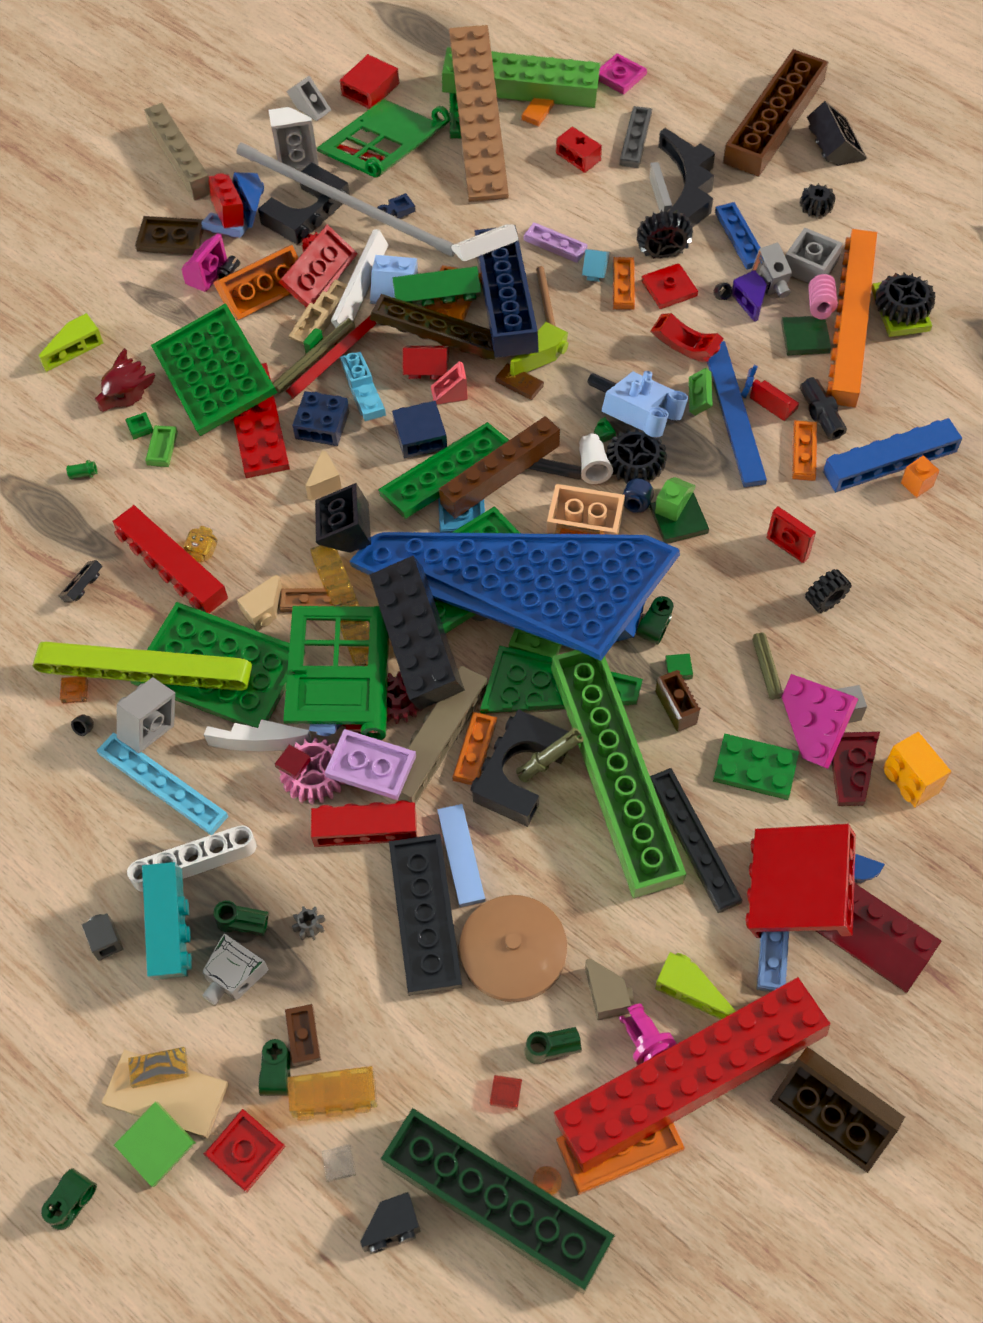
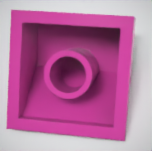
[181,233,227,292]

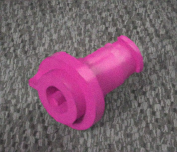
[619,1004,677,1065]

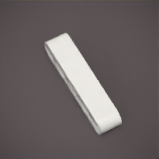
[127,825,257,892]

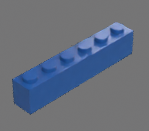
[823,418,962,493]

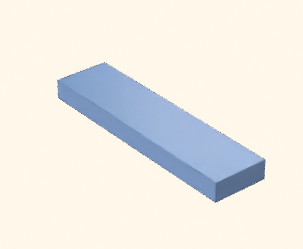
[437,804,485,908]

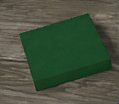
[781,316,831,355]
[650,492,709,544]

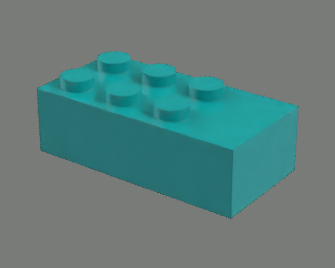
[142,862,192,980]

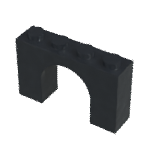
[258,162,350,245]
[470,709,569,827]

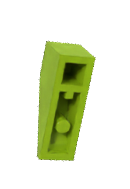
[39,313,103,372]
[510,322,569,376]
[655,952,736,1020]

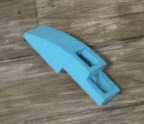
[340,351,386,421]

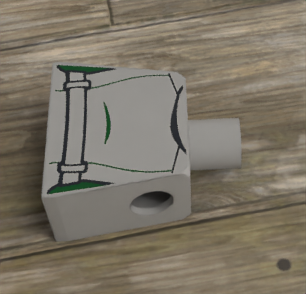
[203,934,269,1005]

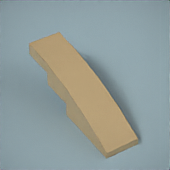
[289,280,347,345]

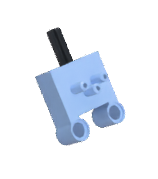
[587,371,688,437]

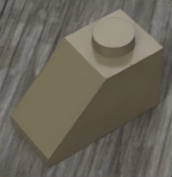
[585,959,634,1020]

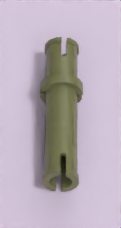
[516,728,584,782]

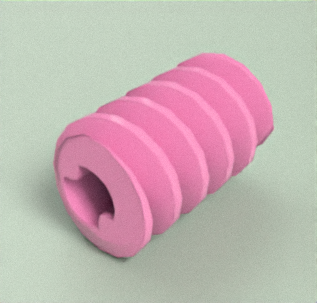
[808,274,838,319]

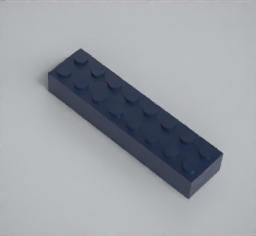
[474,225,539,358]

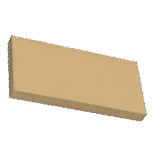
[101,1050,229,1139]

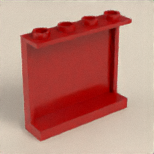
[746,824,856,938]

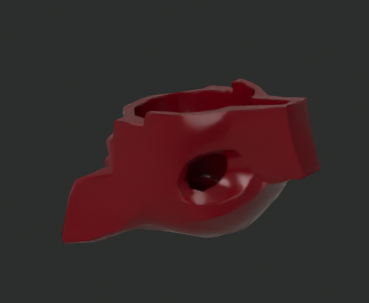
[95,348,155,412]

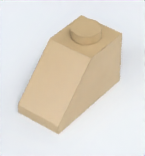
[237,574,282,631]

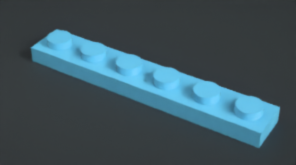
[96,732,229,835]

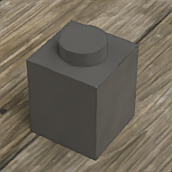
[82,913,124,961]

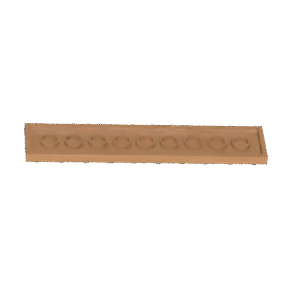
[449,25,509,202]

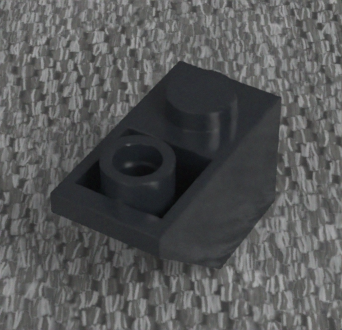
[360,1192,421,1254]

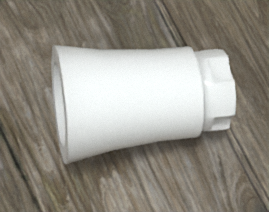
[579,434,613,484]

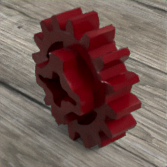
[387,671,423,724]

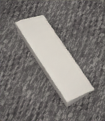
[451,224,518,261]

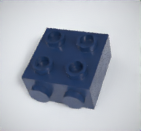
[292,391,349,446]
[392,401,447,459]

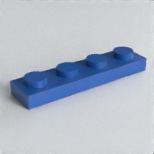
[715,202,761,270]

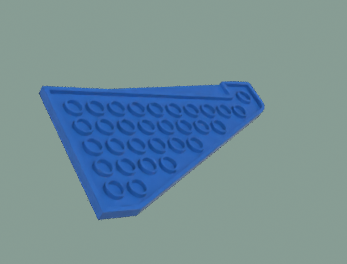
[349,532,680,661]

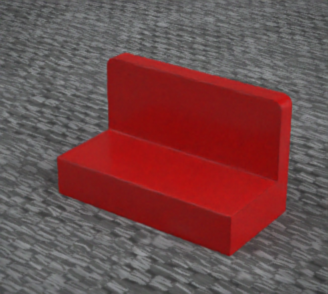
[750,379,799,422]

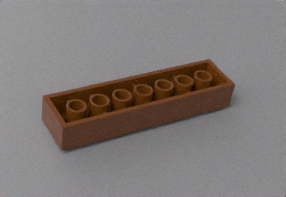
[723,49,829,177]

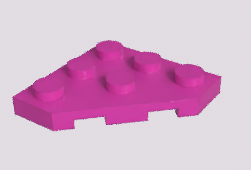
[781,674,858,769]

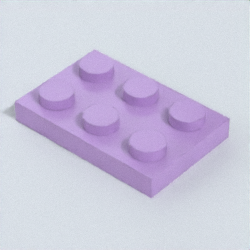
[324,729,416,800]

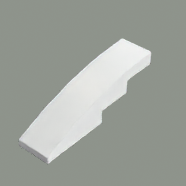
[204,720,312,752]

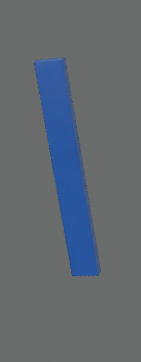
[707,341,767,487]

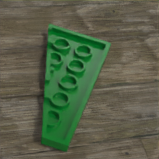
[480,645,643,714]

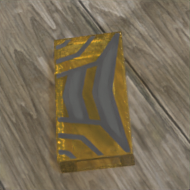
[128,1047,189,1088]

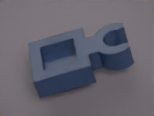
[377,193,416,219]

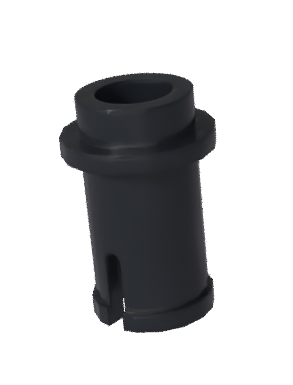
[217,255,240,279]

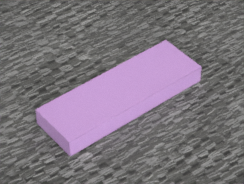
[524,223,588,263]

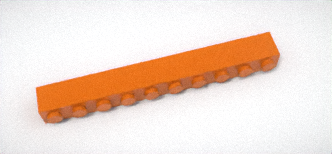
[826,229,877,408]

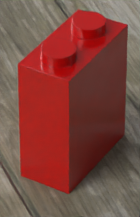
[340,54,400,109]

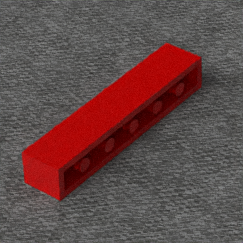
[112,505,228,614]

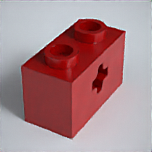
[556,126,602,173]

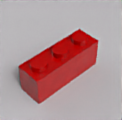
[209,173,244,228]

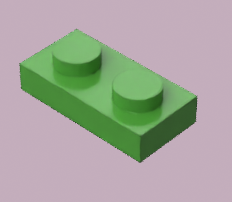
[689,368,713,416]
[508,628,561,657]

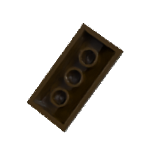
[770,1046,905,1173]

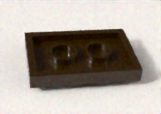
[135,216,204,255]

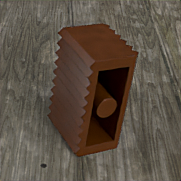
[655,670,701,732]

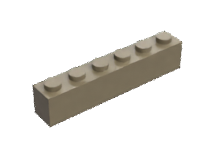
[144,103,210,201]
[398,665,488,805]

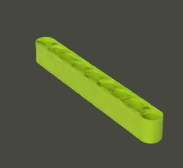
[32,642,252,691]

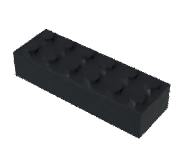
[369,555,465,710]

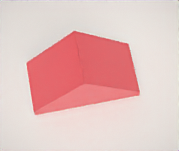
[431,361,468,405]

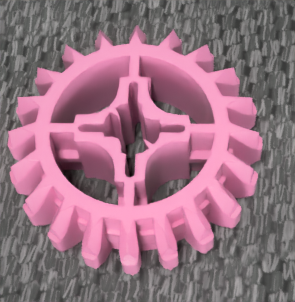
[279,737,345,805]

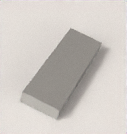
[649,162,672,212]

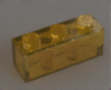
[287,1066,378,1121]

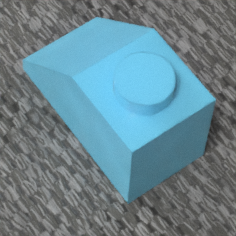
[582,249,610,282]

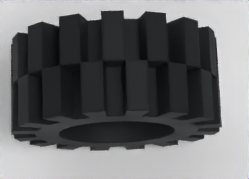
[805,569,852,613]

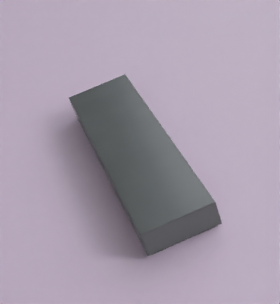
[619,106,652,168]

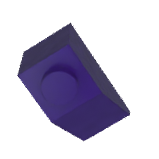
[732,270,767,322]

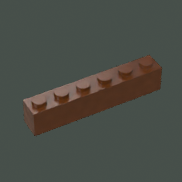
[439,416,560,519]

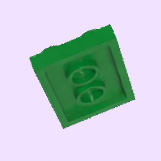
[713,733,799,800]

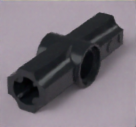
[800,377,847,440]

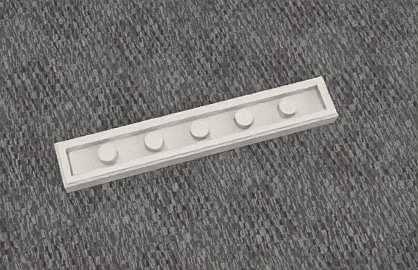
[331,229,388,328]

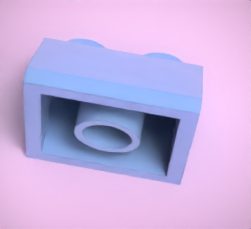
[370,255,418,304]

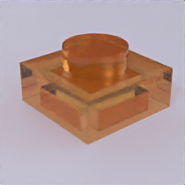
[60,676,88,704]

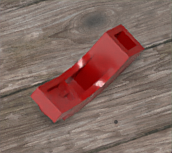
[650,313,724,362]

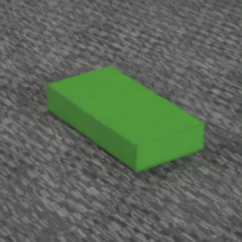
[145,425,178,467]

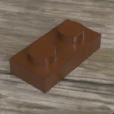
[285,1004,321,1066]

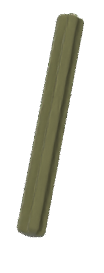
[273,318,356,394]

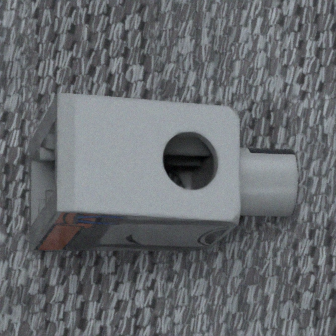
[751,242,792,299]

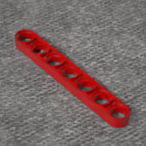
[285,315,377,399]

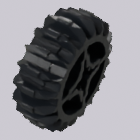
[636,209,693,259]
[875,272,935,326]
[606,428,667,484]

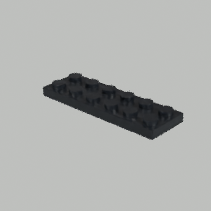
[389,834,462,996]

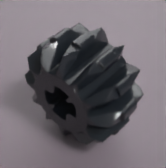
[800,183,836,218]

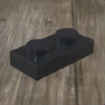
[58,560,103,602]

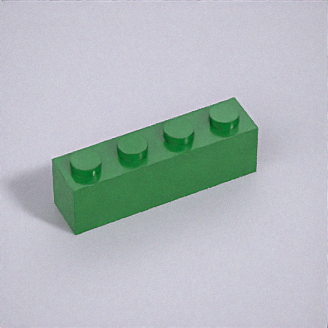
[392,266,481,307]

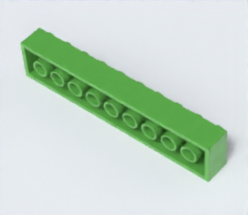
[551,650,687,899]

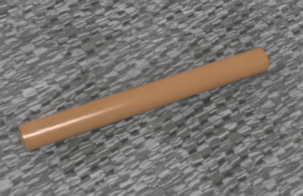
[536,266,556,326]

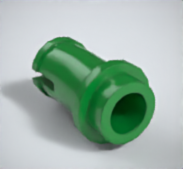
[66,460,98,479]

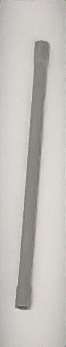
[236,142,455,257]

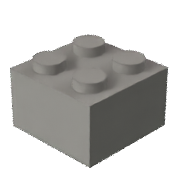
[785,228,843,283]
[117,677,175,753]

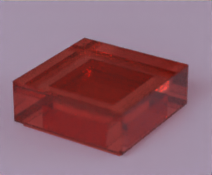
[490,1075,522,1110]

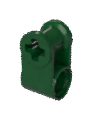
[636,596,674,645]
[259,1039,291,1096]
[41,1168,97,1230]

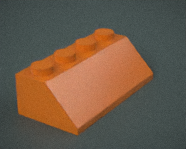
[213,245,298,320]

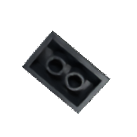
[807,101,867,166]
[315,483,371,553]

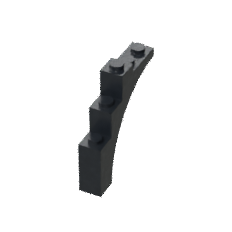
[658,128,715,228]

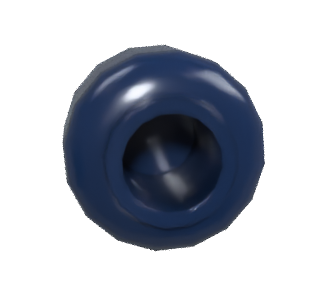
[622,479,654,513]

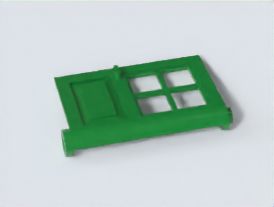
[317,99,451,178]
[283,606,389,740]

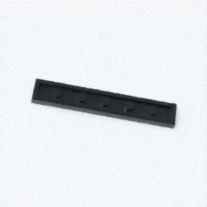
[650,768,743,913]

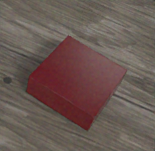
[275,744,311,780]

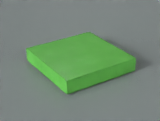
[114,1102,196,1187]

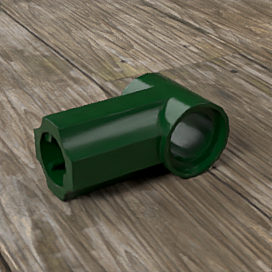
[213,900,269,936]
[525,1027,582,1064]

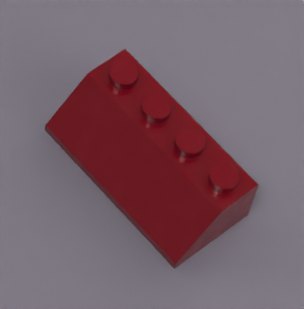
[816,883,942,993]

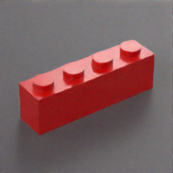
[311,800,417,847]

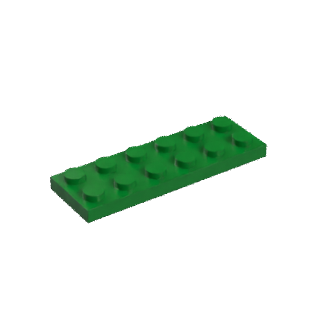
[378,422,509,519]

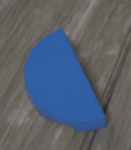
[854,854,885,883]

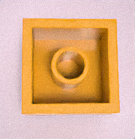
[883,731,952,808]

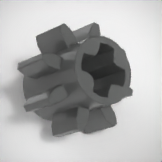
[292,906,326,940]

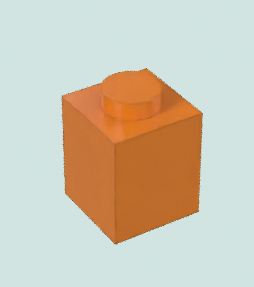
[901,456,940,498]

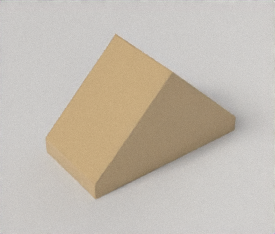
[305,450,342,500]

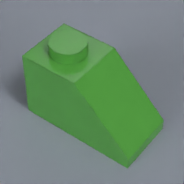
[655,477,696,522]

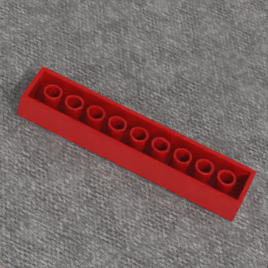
[554,977,831,1173]

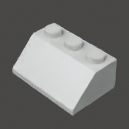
[268,107,319,171]

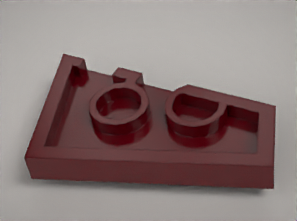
[831,731,880,806]

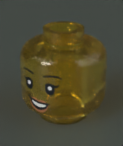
[183,526,218,562]

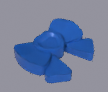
[741,364,758,398]

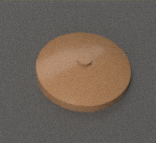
[459,895,567,1002]

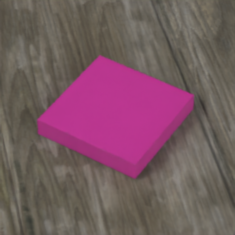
[598,53,647,95]

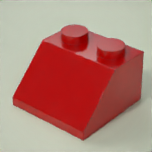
[403,345,449,379]

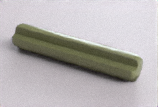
[752,632,783,700]

